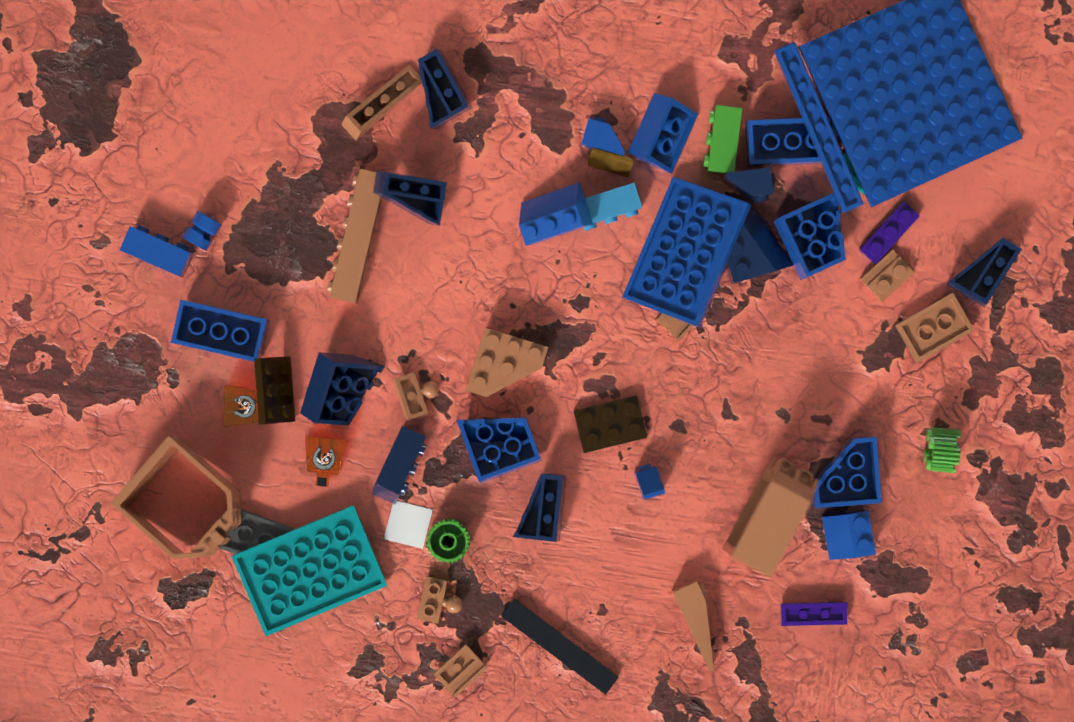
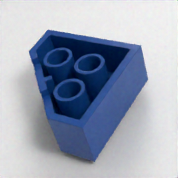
[812,436,882,508]

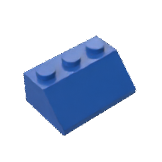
[628,93,698,174]
[519,182,593,246]

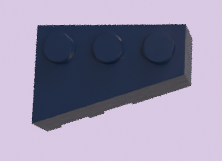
[418,49,473,129]
[373,171,447,226]
[947,238,1022,308]
[372,426,427,505]
[513,473,567,542]

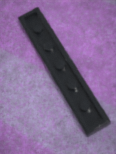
[501,598,619,695]

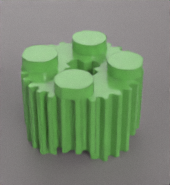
[923,427,961,473]
[426,518,471,563]

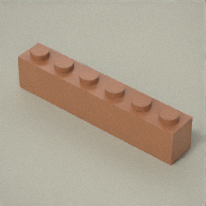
[327,169,382,304]

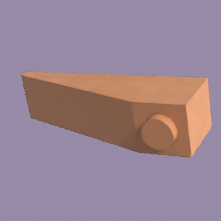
[341,65,422,140]
[672,579,714,672]

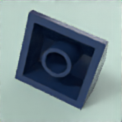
[722,167,774,203]

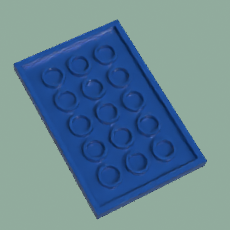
[622,177,751,328]

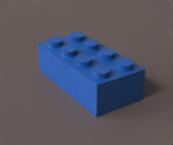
[745,117,837,167]
[171,300,270,362]

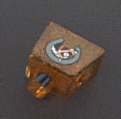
[224,385,259,427]
[305,435,349,487]

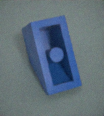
[581,116,625,156]
[634,463,666,500]

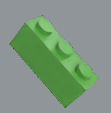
[703,105,742,175]

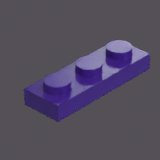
[859,201,920,265]
[780,602,847,626]

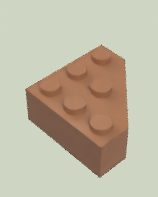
[466,328,548,397]

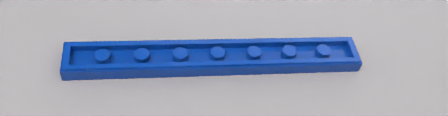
[774,42,864,213]

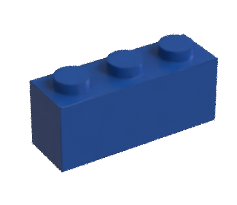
[119,225,193,278]

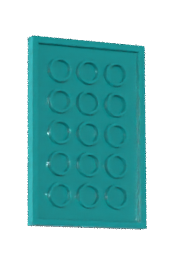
[231,504,387,637]

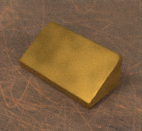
[587,147,634,177]

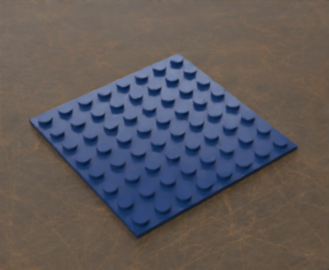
[798,0,1023,207]

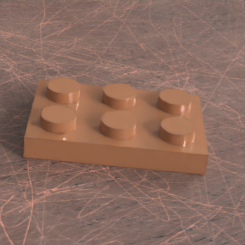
[895,293,975,363]

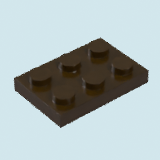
[254,356,295,425]
[573,395,647,453]

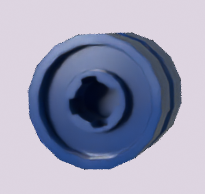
[182,210,222,251]

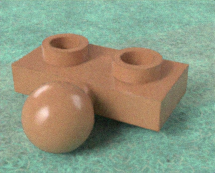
[392,372,439,421]
[417,576,463,624]

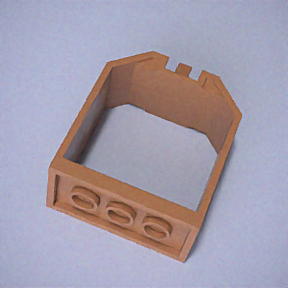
[111,436,242,559]
[723,458,819,578]

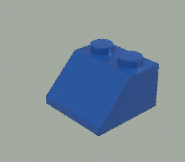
[822,509,876,560]

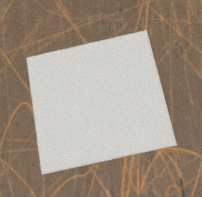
[384,501,433,549]

